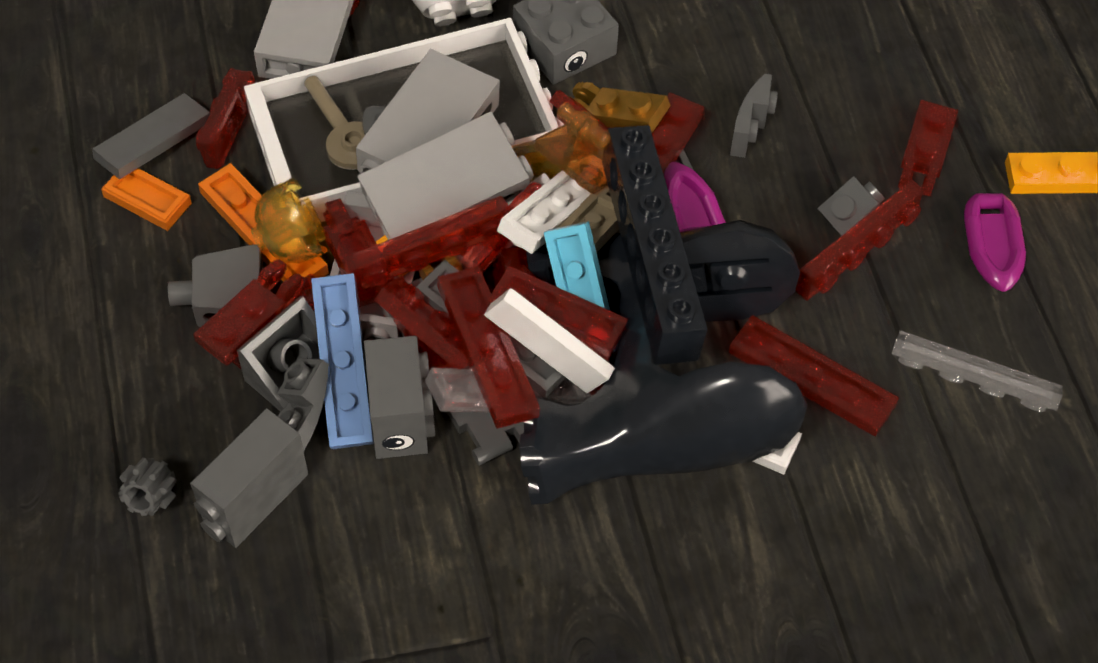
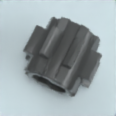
[119,458,177,516]

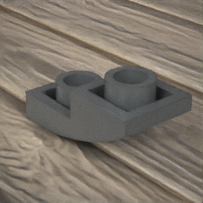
[730,74,777,158]
[277,358,329,451]

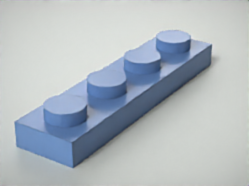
[311,273,374,449]

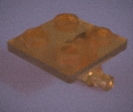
[533,102,611,194]

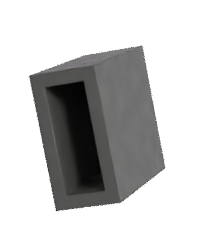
[190,408,308,548]

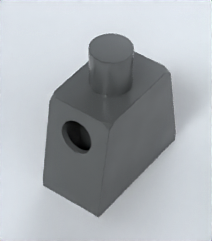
[168,244,265,333]

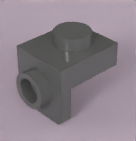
[818,176,888,240]

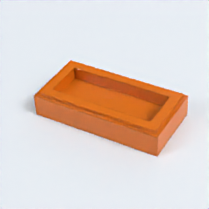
[101,168,192,231]

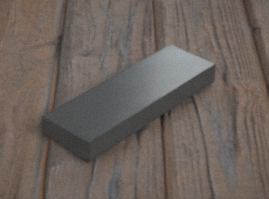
[92,93,211,180]

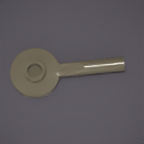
[304,76,365,170]

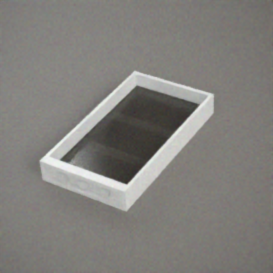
[244,17,566,229]

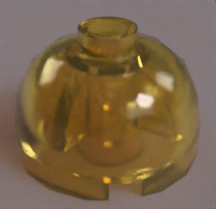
[251,178,328,264]

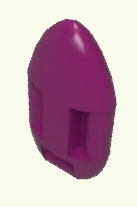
[664,162,726,230]
[964,193,1026,292]

